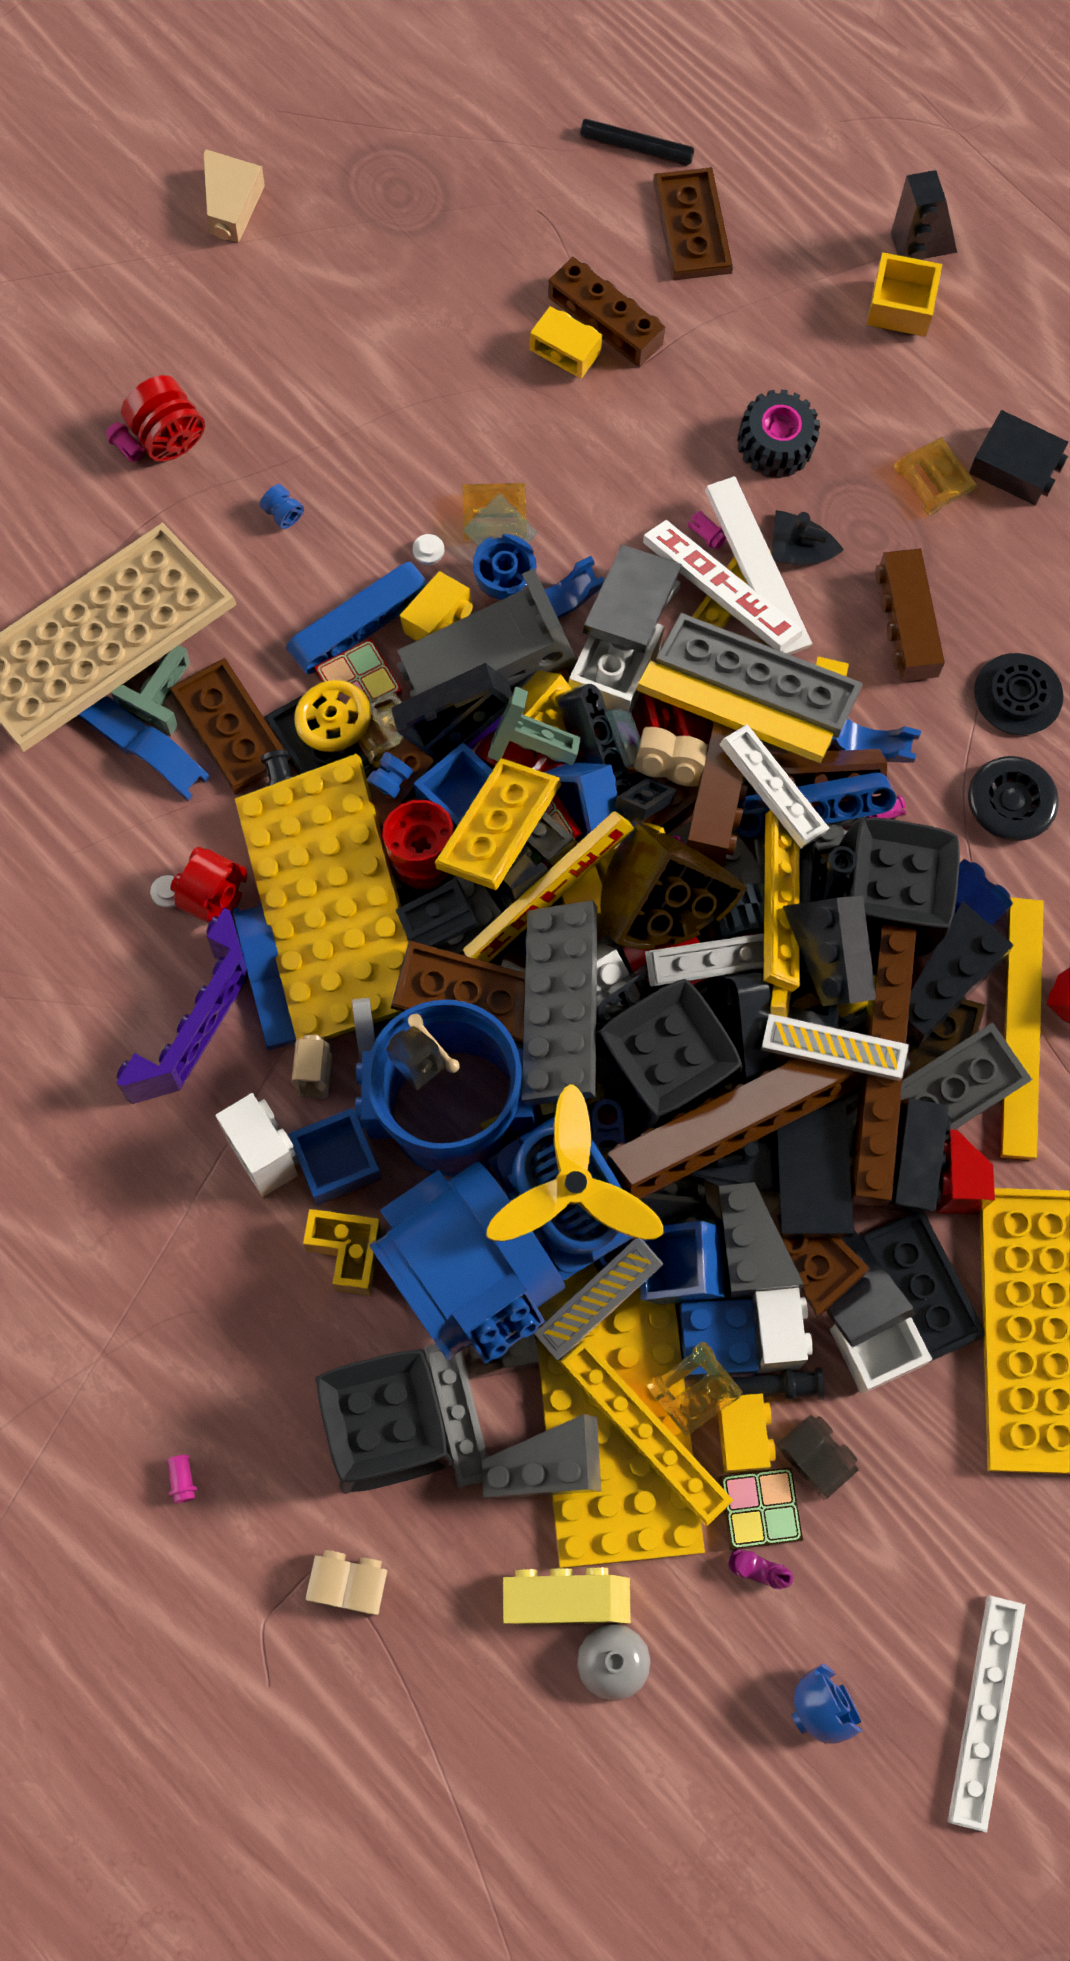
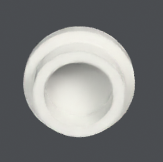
[413,534,444,566]
[150,875,176,908]

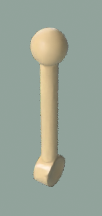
[408,1014,459,1073]

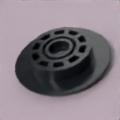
[974,653,1064,735]
[968,756,1059,841]

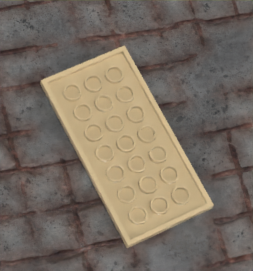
[0,522,237,752]

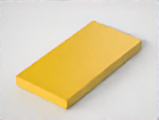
[435,758,561,890]

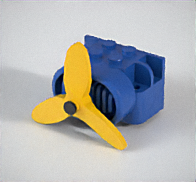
[486,1084,663,1281]

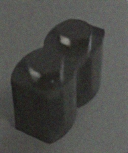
[775,1414,859,1500]

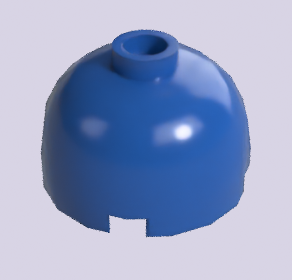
[473,534,537,600]
[792,1664,862,1744]

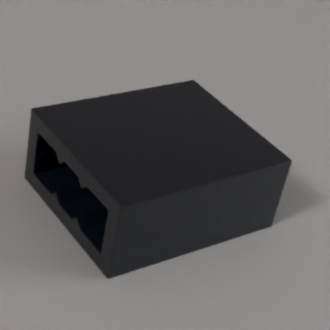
[968,410,1069,506]

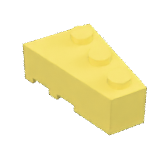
[503,1568,631,1624]

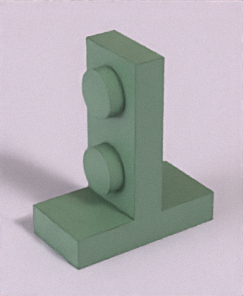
[111,645,190,736]
[487,687,580,765]

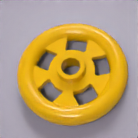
[294,680,371,752]

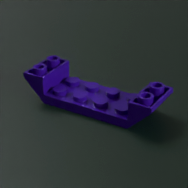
[116,908,249,1104]

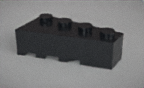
[906,901,1014,1047]

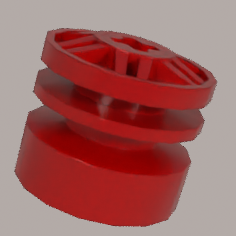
[121,375,206,462]
[382,800,454,890]

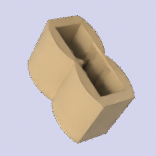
[634,727,708,786]
[291,1035,332,1099]
[305,1550,388,1616]

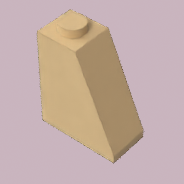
[204,149,265,243]

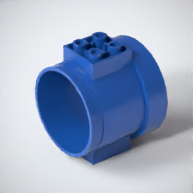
[355,1000,537,1176]
[369,1160,565,1364]

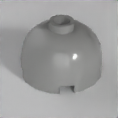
[577,1624,651,1701]

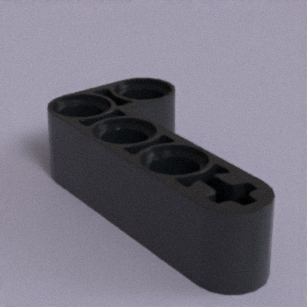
[558,684,653,796]
[708,971,777,1088]

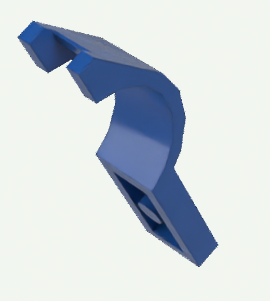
[545,556,605,618]
[77,695,210,801]
[830,718,921,763]
[232,902,296,1050]

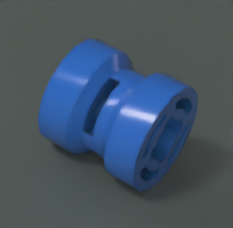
[260,484,304,529]
[367,752,413,799]

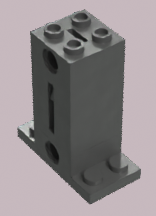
[397,569,577,697]

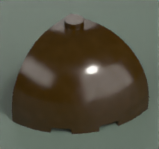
[600,820,748,949]

